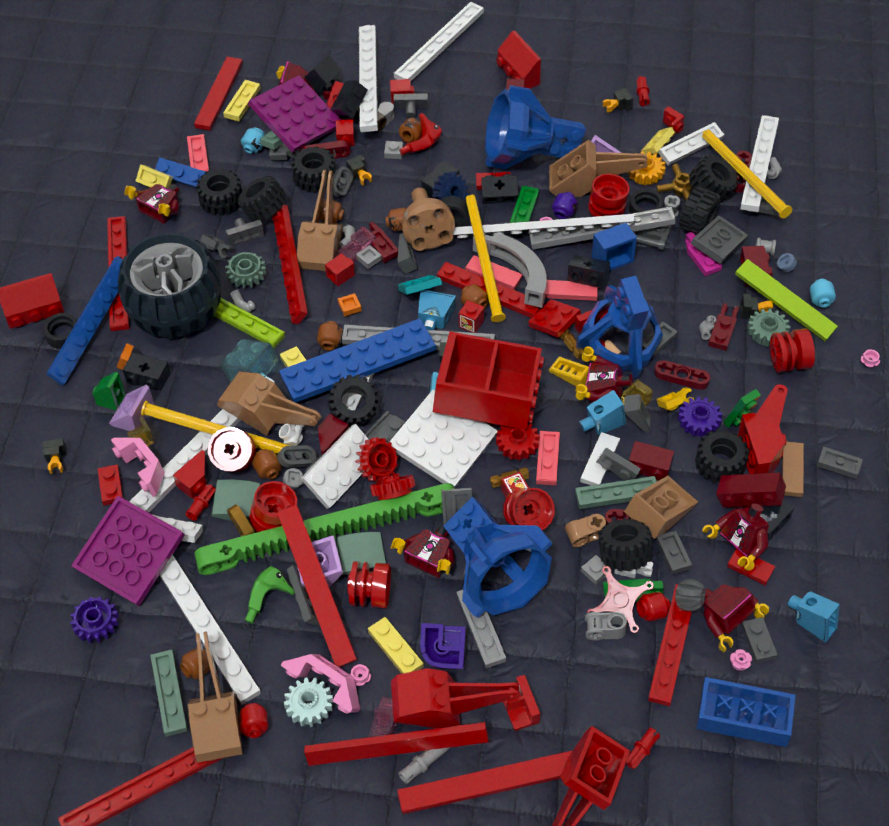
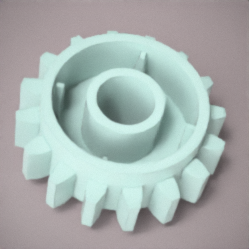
[284,678,333,727]

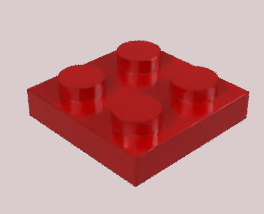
[528,299,581,338]

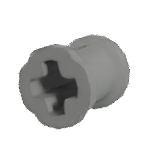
[664,195,680,218]
[756,238,776,256]

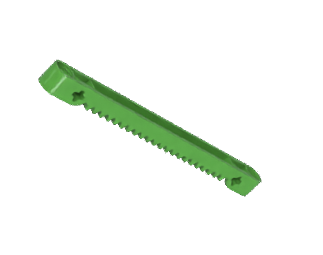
[194,483,455,575]

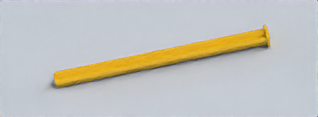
[702,129,792,218]
[466,195,506,322]
[141,401,291,454]

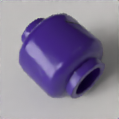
[552,192,578,219]

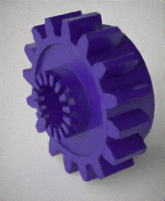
[678,396,722,437]
[70,596,119,643]

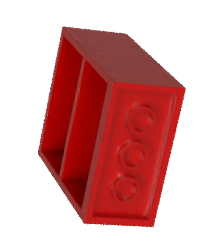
[432,331,544,430]

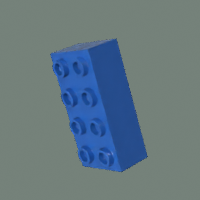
[696,677,795,747]

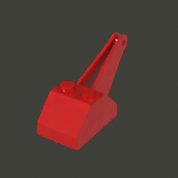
[737,385,788,474]
[391,668,520,728]
[552,726,630,826]

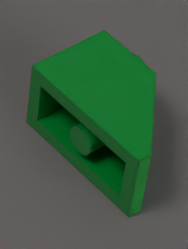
[93,372,126,411]

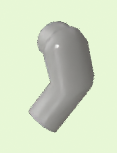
[767,157,782,179]
[339,225,356,250]
[230,290,256,313]
[699,315,717,340]

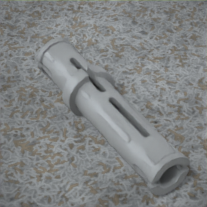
[398,747,451,784]

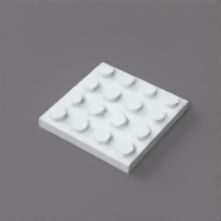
[390,390,497,488]

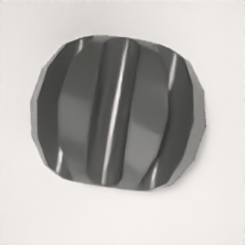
[675,579,705,612]

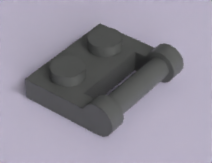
[634,225,671,251]

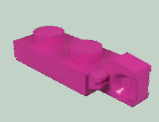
[685,232,722,276]

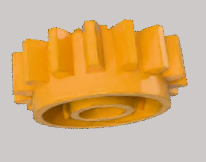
[627,151,665,185]

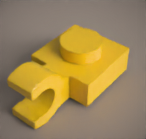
[656,387,694,410]

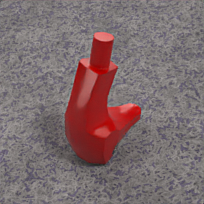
[399,113,442,155]

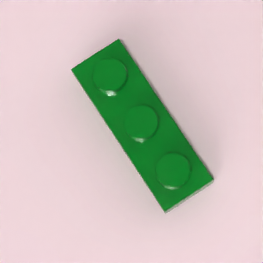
[510,186,539,232]
[723,389,761,428]

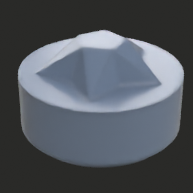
[777,253,797,272]

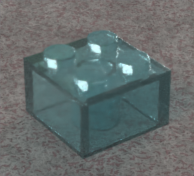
[220,339,279,382]

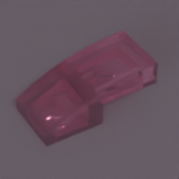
[338,226,376,262]

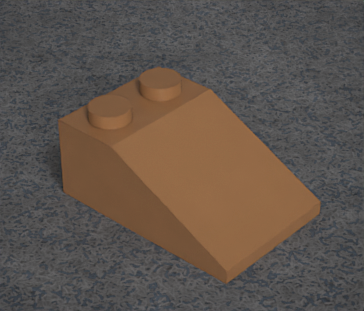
[624,476,698,539]

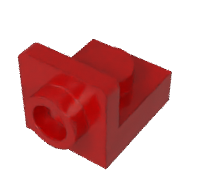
[663,106,684,137]

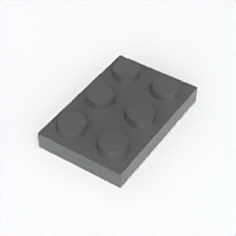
[691,215,748,264]

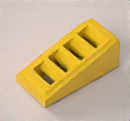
[549,357,589,387]

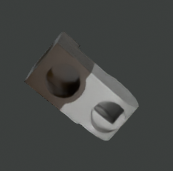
[374,102,395,133]

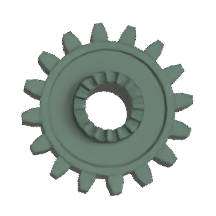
[225,252,266,288]
[747,309,790,347]

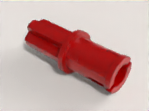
[636,76,650,106]
[185,484,215,521]
[626,728,660,769]

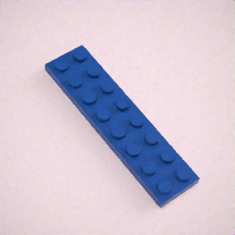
[279,319,436,403]

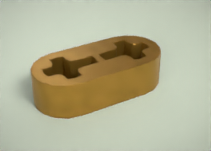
[227,504,255,537]

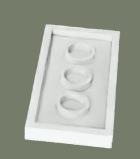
[300,424,368,509]

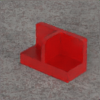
[503,675,540,731]

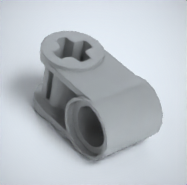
[585,612,627,640]

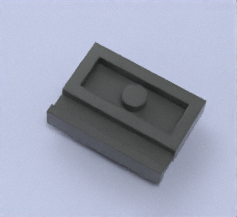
[365,411,405,442]
[441,488,472,527]

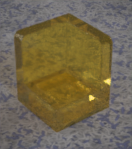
[621,379,653,406]
[127,416,154,446]

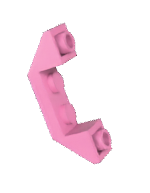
[111,438,165,497]
[281,654,360,714]

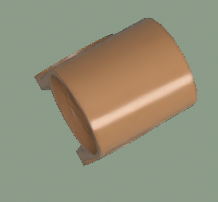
[565,514,606,547]

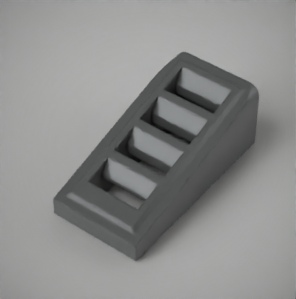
[398,233,418,274]
[624,394,651,433]

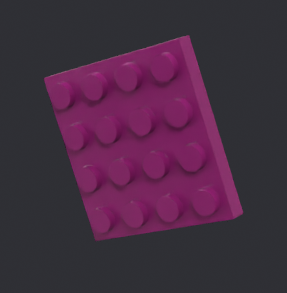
[248,76,341,153]
[71,496,185,606]

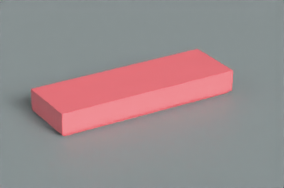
[187,134,209,172]
[465,255,523,290]
[545,280,598,301]
[536,431,560,486]

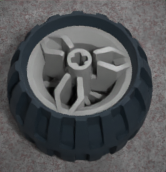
[118,232,222,339]

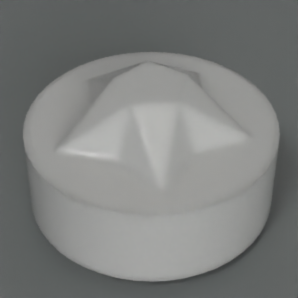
[283,468,303,490]

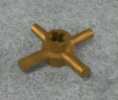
[656,164,693,201]

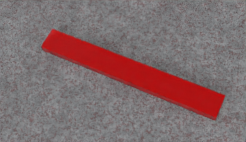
[107,216,130,331]
[277,504,357,668]
[304,722,488,766]
[58,747,223,826]
[397,751,572,814]

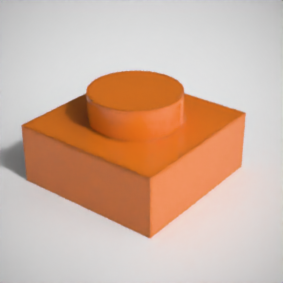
[338,293,362,317]
[116,343,134,370]

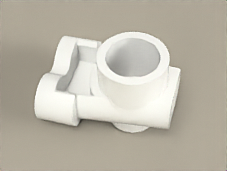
[279,424,304,446]

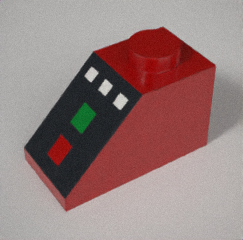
[173,450,208,499]

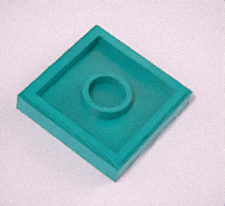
[397,275,442,294]

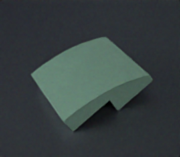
[211,480,260,521]
[336,532,386,575]

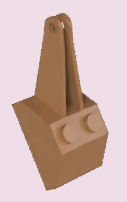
[549,140,648,197]
[297,170,343,271]
[217,372,321,436]
[188,631,243,763]

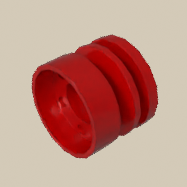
[588,173,629,217]
[770,328,815,373]
[249,481,297,532]
[503,488,555,530]
[347,561,391,609]

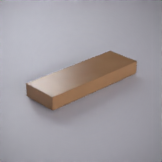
[782,442,804,497]

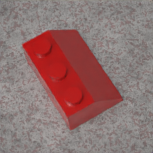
[496,30,541,89]
[0,273,65,329]

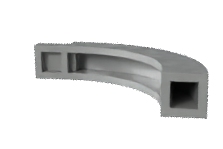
[473,232,547,308]

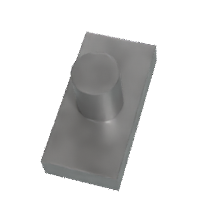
[394,94,428,118]
[226,218,264,247]

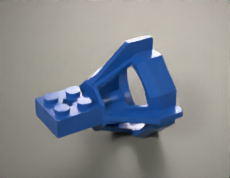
[485,85,586,169]
[576,276,663,379]
[444,497,552,618]

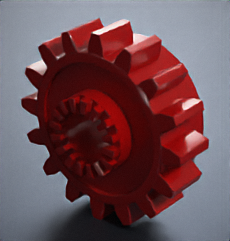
[496,423,540,460]
[355,437,398,482]
[370,473,415,500]

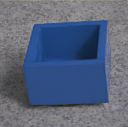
[592,223,637,270]

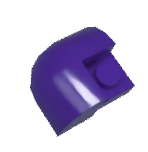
[420,623,466,670]

